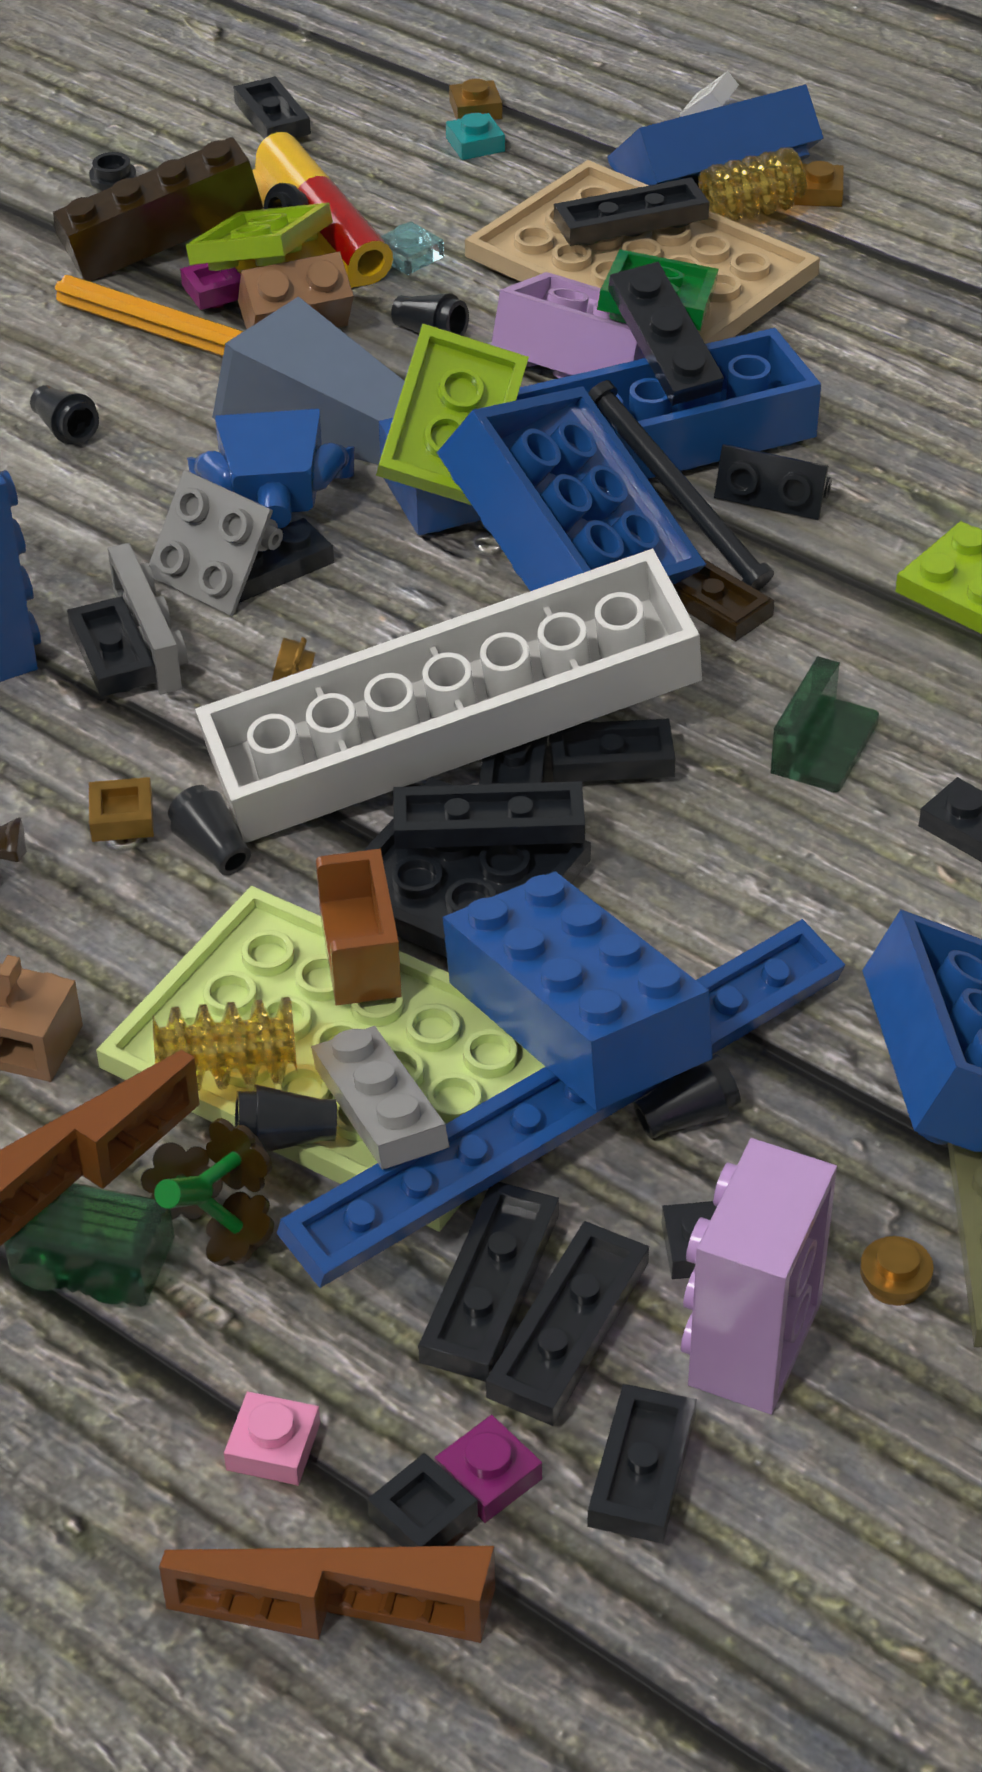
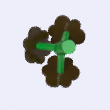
[140,1118,274,1265]

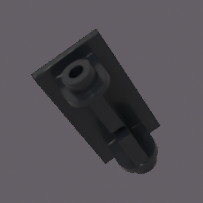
[714,444,832,520]

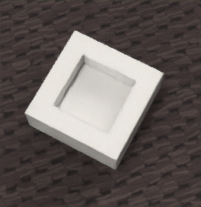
[679,71,739,117]

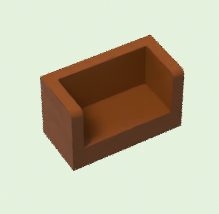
[316,849,402,1006]

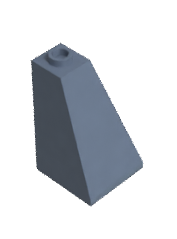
[212,297,405,465]

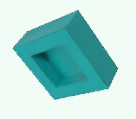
[446,113,505,160]

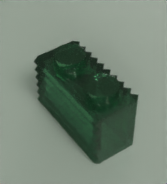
[4,1183,175,1307]

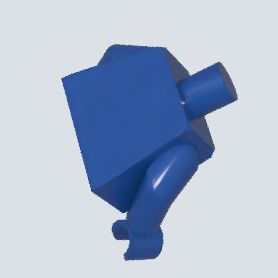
[187,409,355,529]

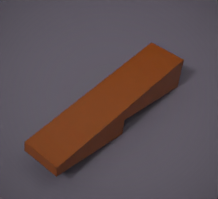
[0,1050,200,1246]
[159,1546,495,1643]

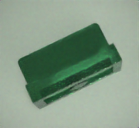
[770,656,879,793]

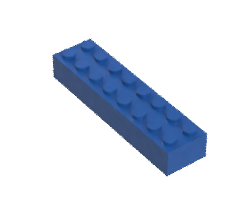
[378,327,821,536]

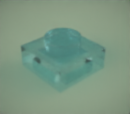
[381,221,444,275]

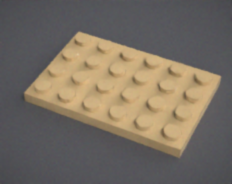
[465,160,820,344]

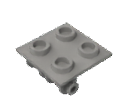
[149,470,283,616]

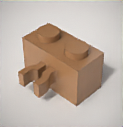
[238,252,354,329]
[0,955,83,1082]

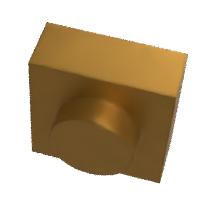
[449,79,502,120]
[794,161,844,207]
[89,777,154,842]

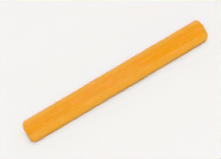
[55,275,244,357]

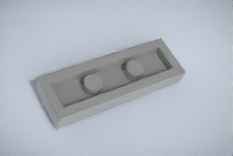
[108,543,188,695]
[311,1026,449,1170]

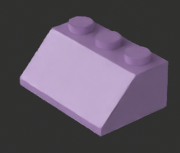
[491,272,645,378]

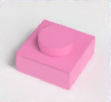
[224,1391,320,1486]

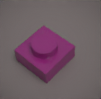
[180,263,241,310]
[434,1414,542,1523]

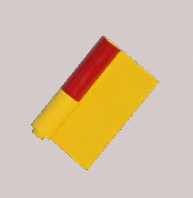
[235,132,393,288]

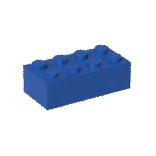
[443,871,712,1111]

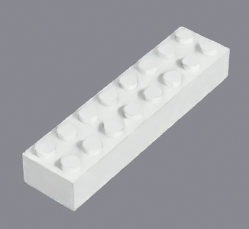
[195,549,702,843]

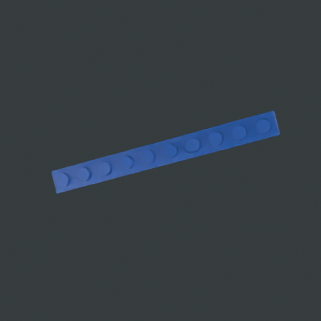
[277,919,845,1288]

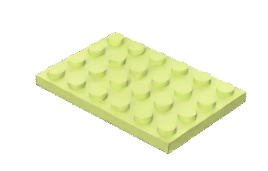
[96,886,545,1232]

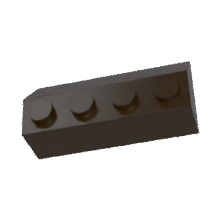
[53,136,264,282]

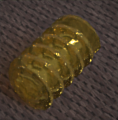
[698,147,807,223]
[153,997,298,1091]

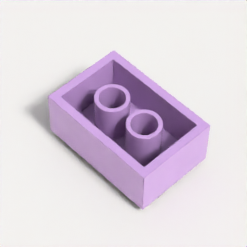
[681,1138,837,1415]

